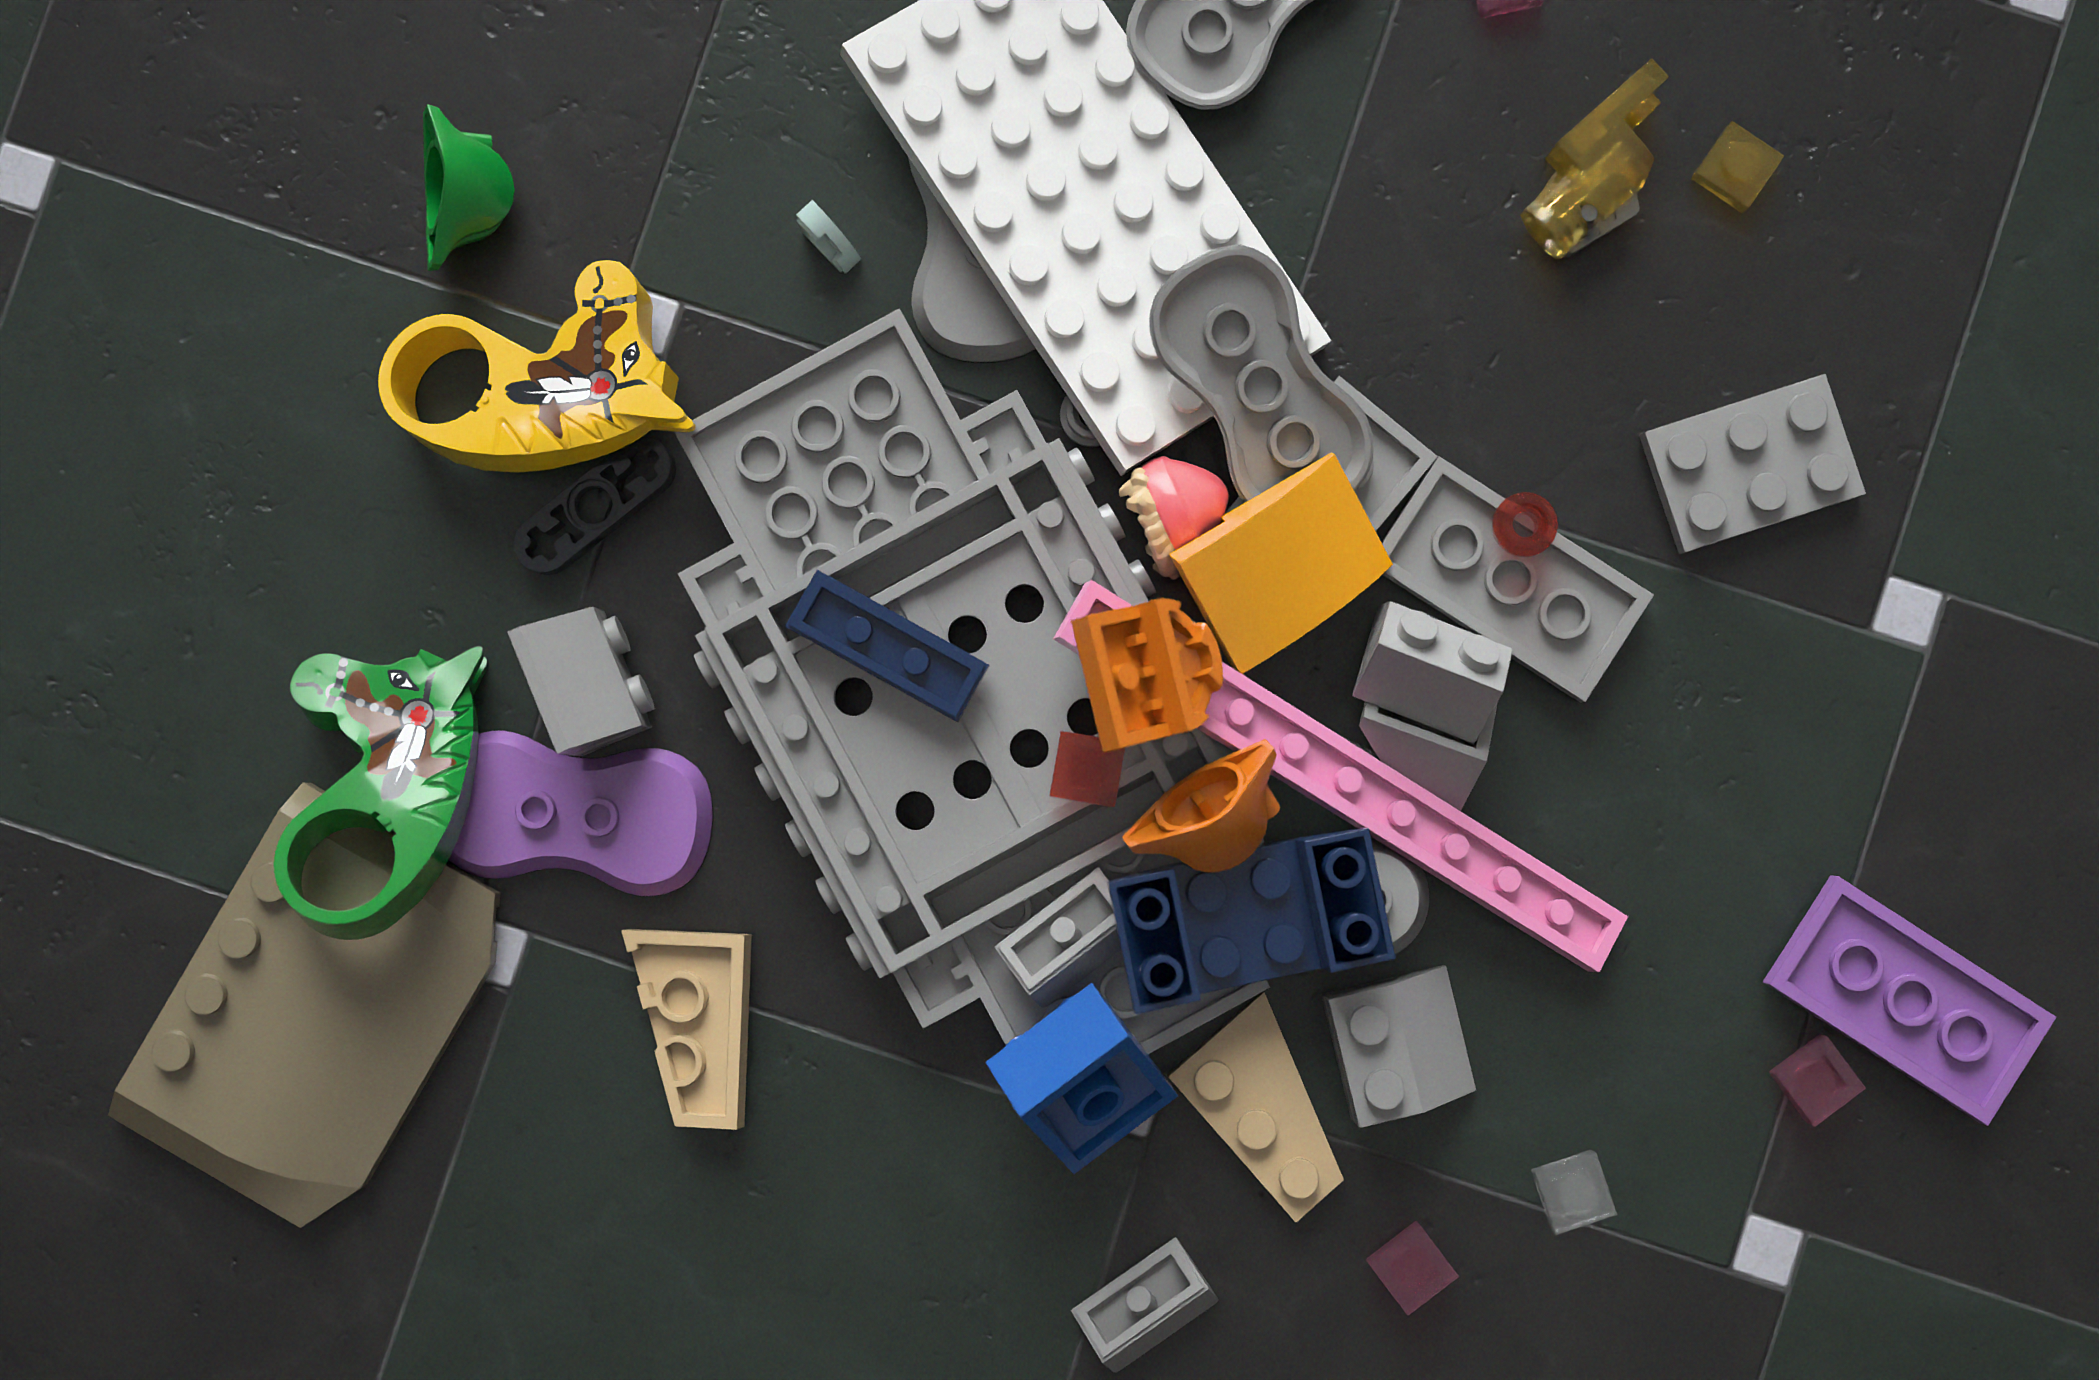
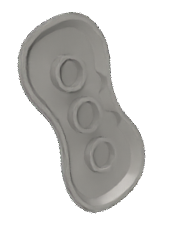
[1126,0,1313,110]
[909,159,1036,362]
[1149,245,1373,503]

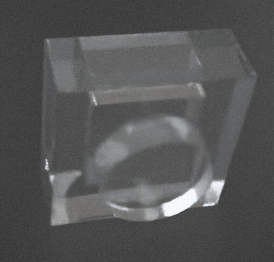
[1531,1150,1617,1235]

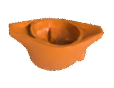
[1121,739,1280,872]

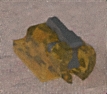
[1520,59,1669,259]

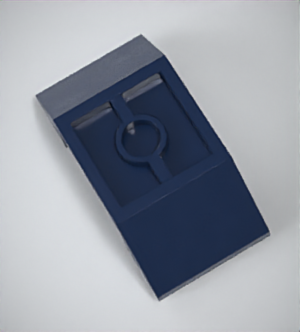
[1107,828,1396,1015]

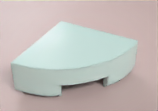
[796,200,861,274]

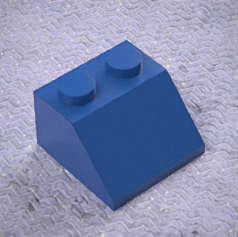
[986,983,1178,1174]

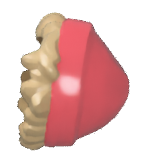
[1119,456,1229,580]

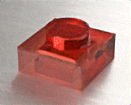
[1050,731,1125,808]

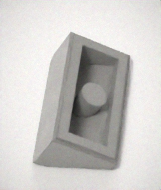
[995,867,1121,1008]
[1071,1237,1218,1372]

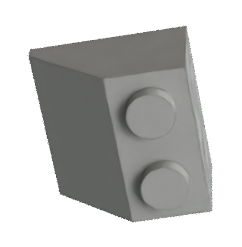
[1352,601,1513,743]
[507,606,655,756]
[1321,965,1476,1128]

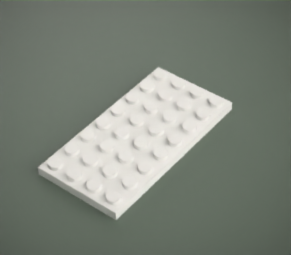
[840,0,1331,476]

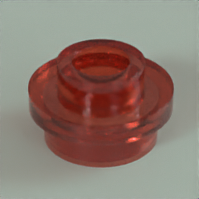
[1492,492,1558,557]

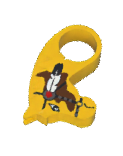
[378,260,696,472]

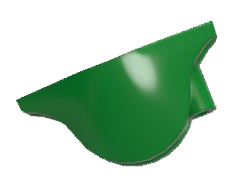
[423,104,515,271]

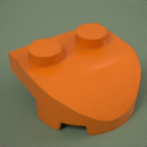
[1070,599,1223,752]

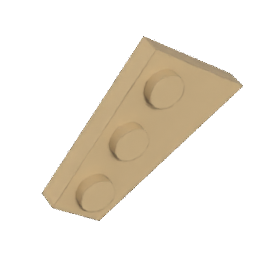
[621,929,752,1130]
[1167,991,1344,1222]

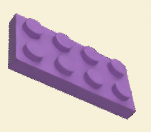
[1762,875,2057,1126]

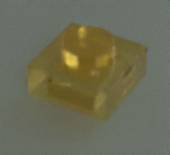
[1691,121,1784,213]

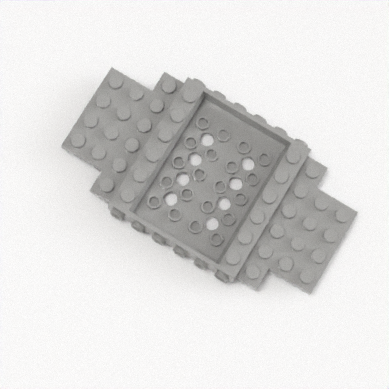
[675,308,1270,1054]

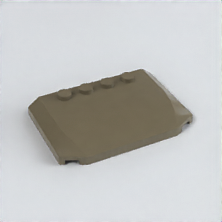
[108,782,500,1228]

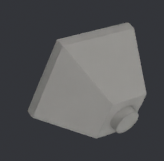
[1359,701,1498,811]

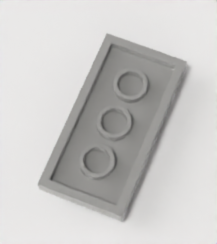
[1381,456,1654,703]

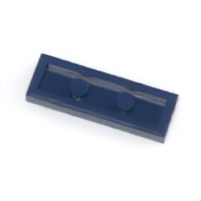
[785,569,990,723]

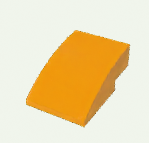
[1169,452,1393,674]

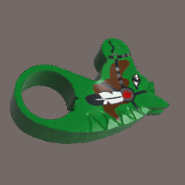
[274,646,488,940]

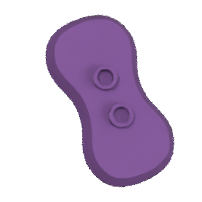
[448,731,713,896]

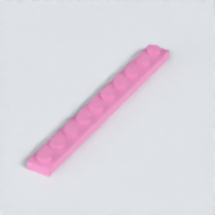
[1053,580,1628,972]

